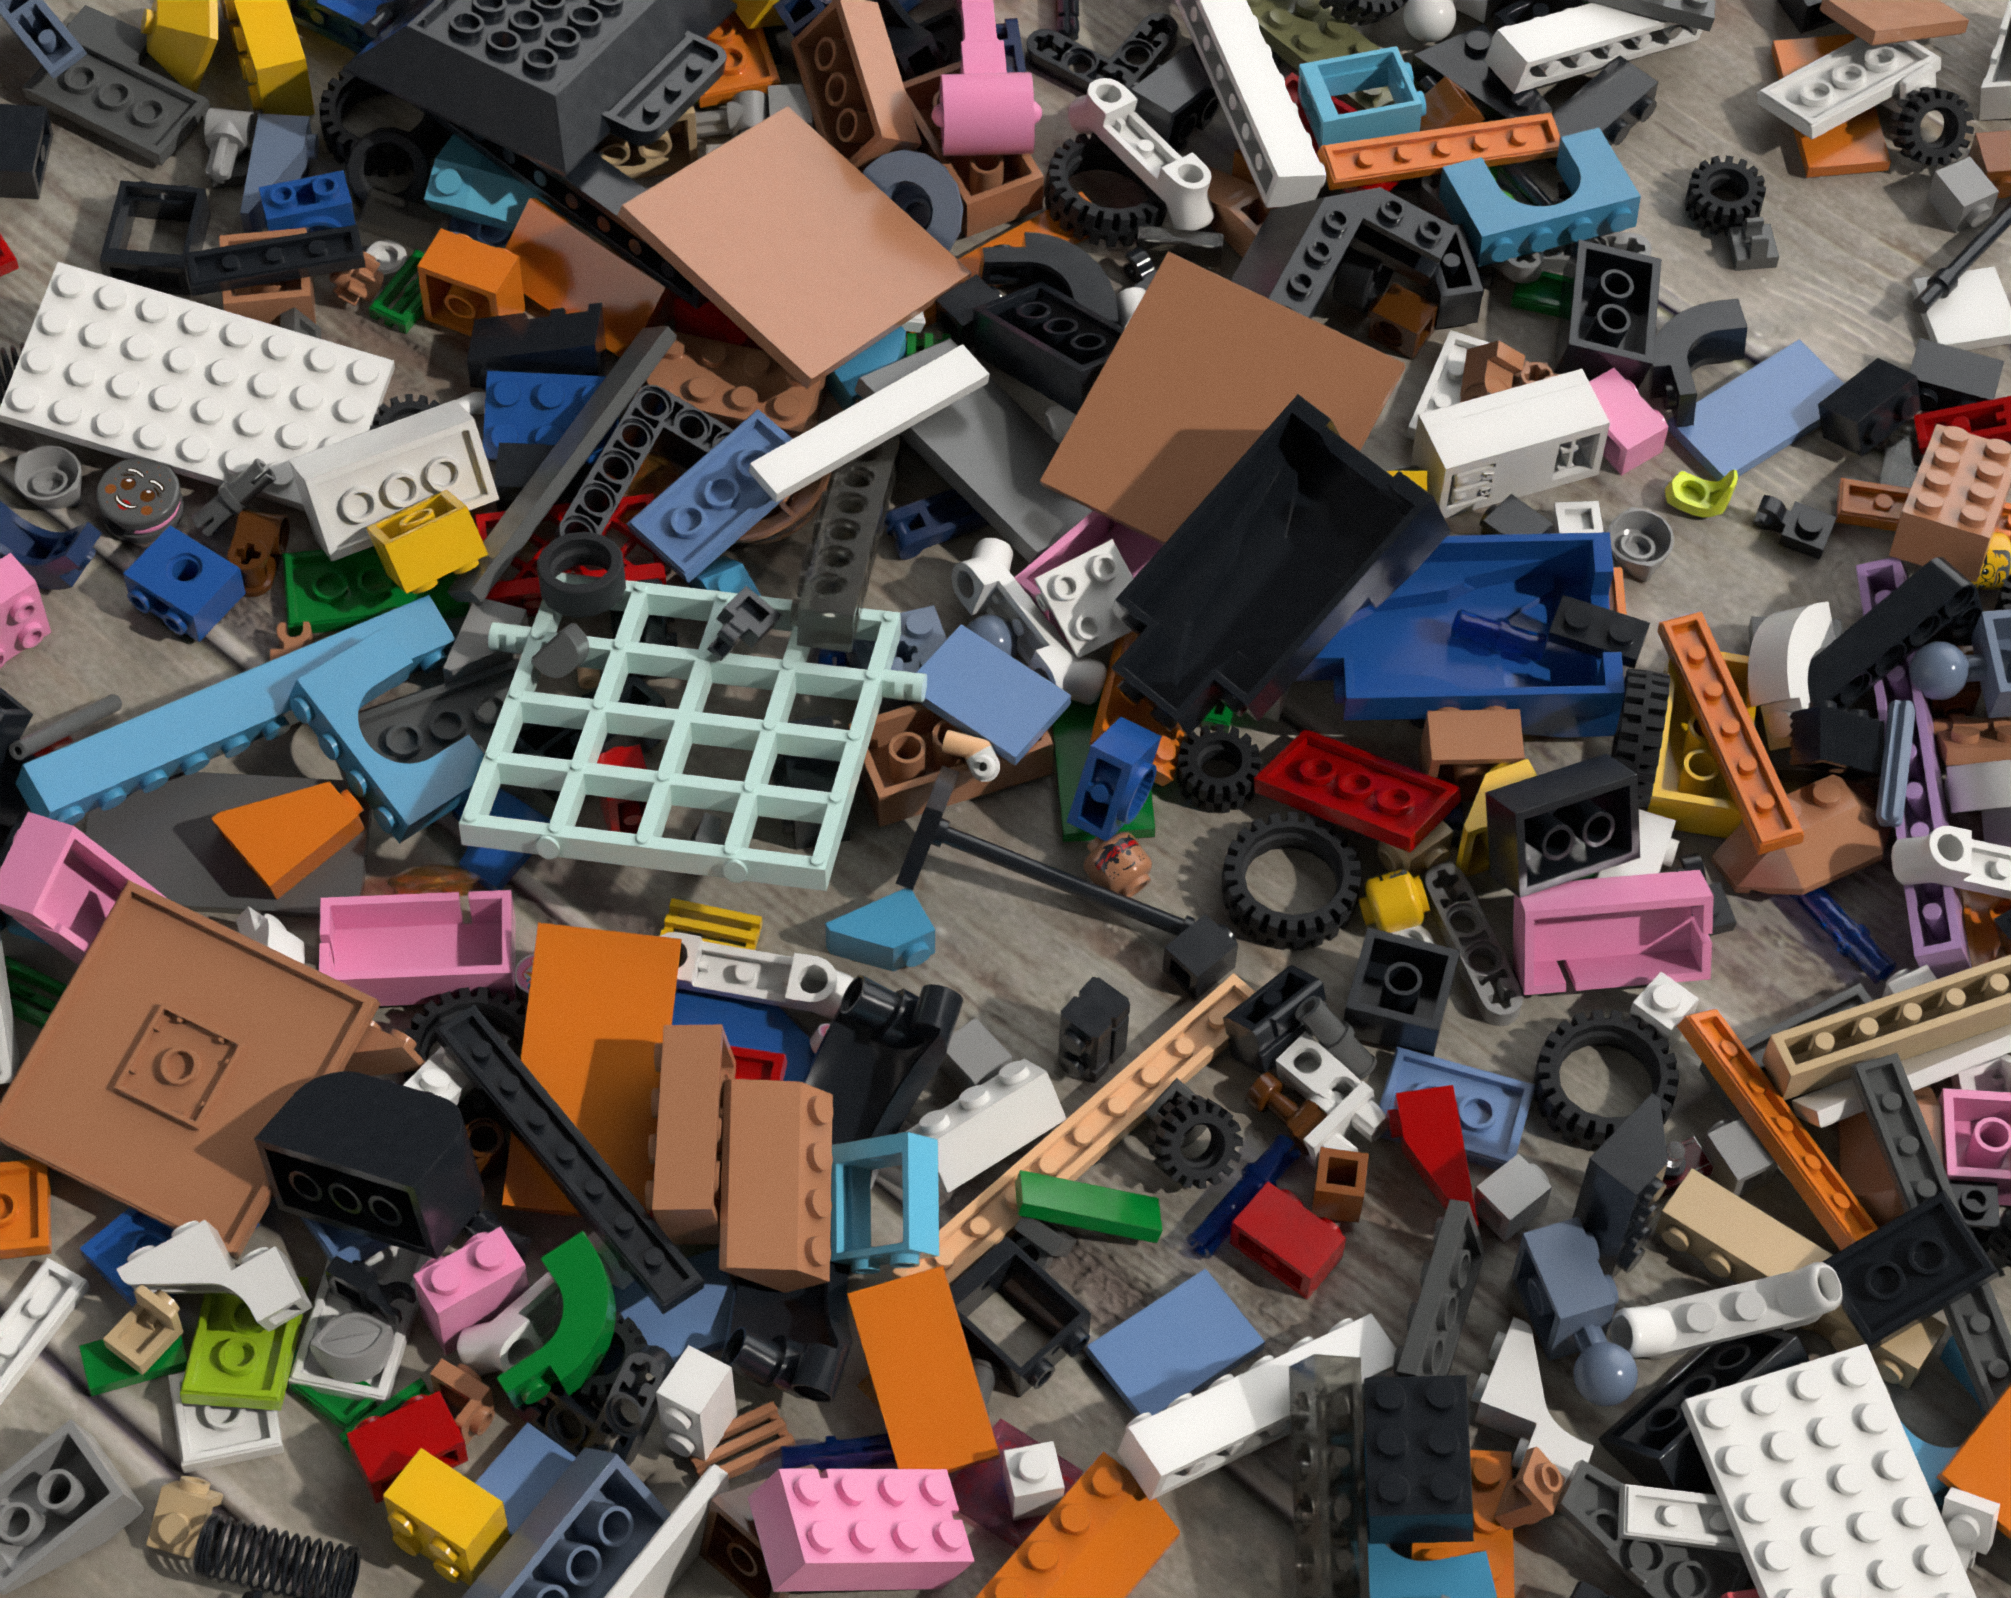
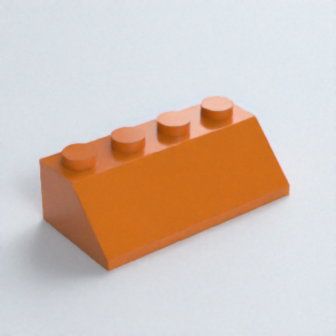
[975,1451,1180,1598]

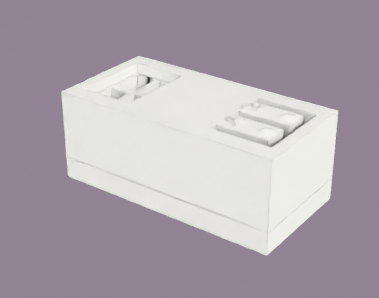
[1410,369,1610,518]
[288,400,499,561]

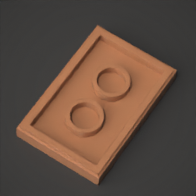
[1820,0,1969,46]

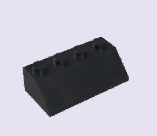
[973,281,1125,415]
[1572,1093,1668,1279]
[1598,1329,1810,1493]

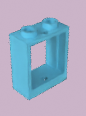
[1298,46,1426,148]
[831,1132,939,1274]

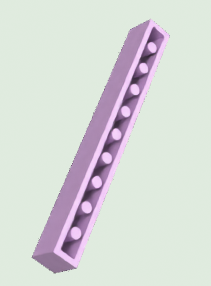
[1856,557,1972,979]

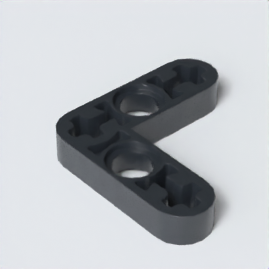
[1026,13,1178,95]
[507,1345,674,1466]

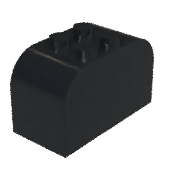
[254,1071,484,1259]

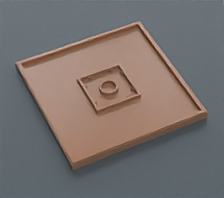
[617,106,972,389]
[1040,252,1405,545]
[0,880,380,1261]

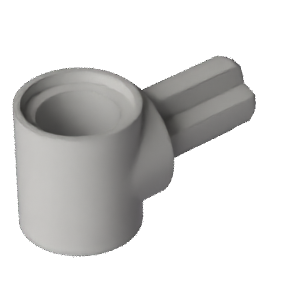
[695,90,770,139]
[204,108,255,183]

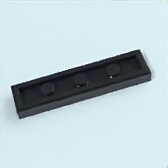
[184,224,366,296]

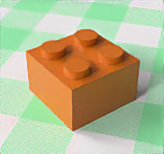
[417,228,525,336]

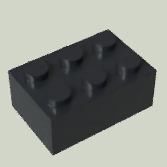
[1553,239,1662,390]
[1485,753,1641,898]
[1364,1375,1474,1544]

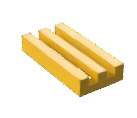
[660,898,763,950]

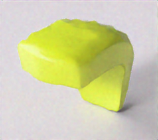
[1665,470,1738,518]

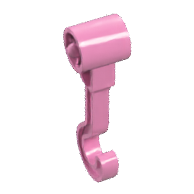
[931,0,1042,156]

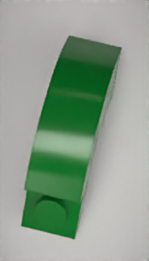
[496,1231,616,1408]

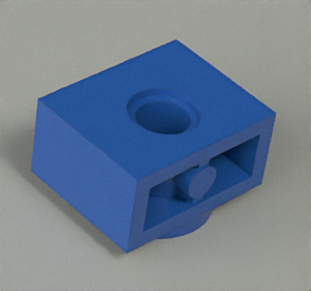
[259,170,356,233]
[123,525,246,642]
[1066,717,1162,841]

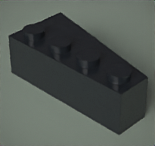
[1129,42,1220,154]

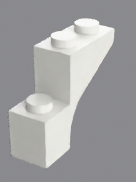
[117,1220,313,1332]
[1471,1317,1594,1489]

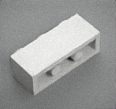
[906,1058,1067,1193]

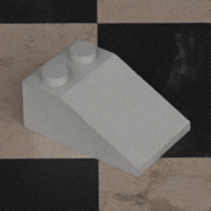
[0,1419,146,1595]

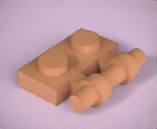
[1932,713,2011,765]

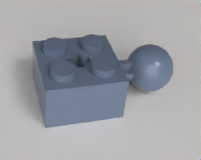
[846,605,1018,715]
[1909,609,2011,718]
[1512,1217,1638,1407]

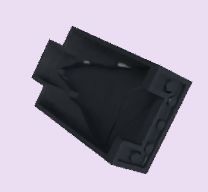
[1111,394,1451,736]

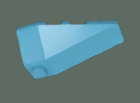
[424,134,599,239]

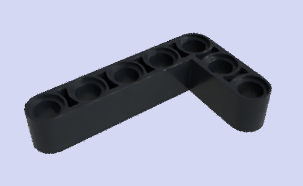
[549,385,733,570]
[1808,557,1984,711]

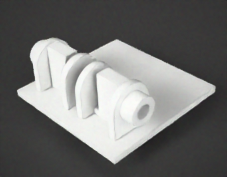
[1034,539,1134,659]

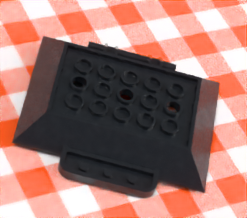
[343,0,738,177]

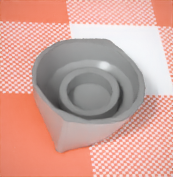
[14,445,82,509]
[1608,507,1674,582]
[309,1311,395,1383]

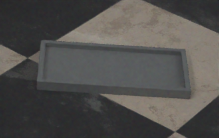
[855,339,1093,564]
[85,772,372,919]

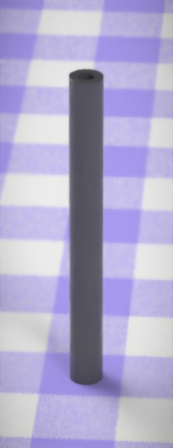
[9,694,122,760]

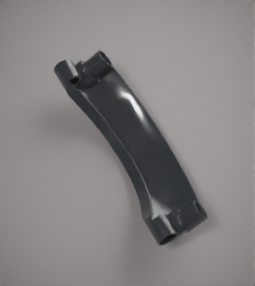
[721,975,963,1403]

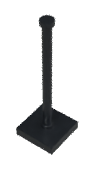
[895,765,1196,936]

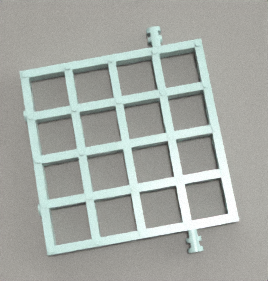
[459,573,927,891]

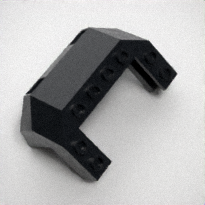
[1231,187,1457,319]

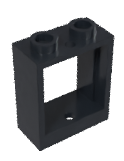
[99,180,211,296]
[950,1236,1091,1398]

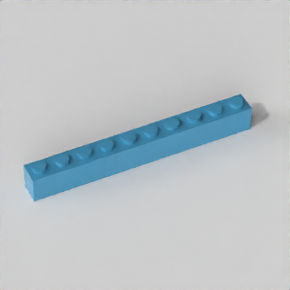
[16,595,456,825]

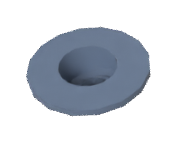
[863,149,963,251]

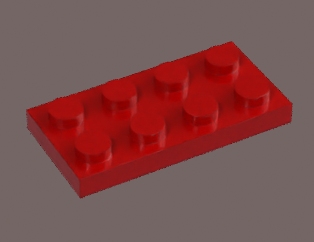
[1254,729,1461,853]

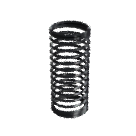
[193,1513,361,1598]

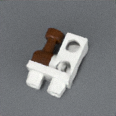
[1245,1032,1389,1169]

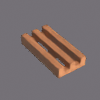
[688,1401,796,1480]

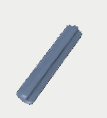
[1876,700,1916,827]

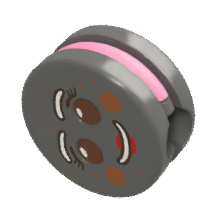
[97,458,184,544]

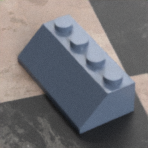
[462,1447,671,1598]

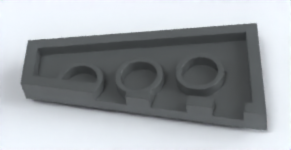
[1556,1460,1750,1598]

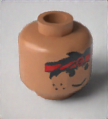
[1083,832,1152,898]

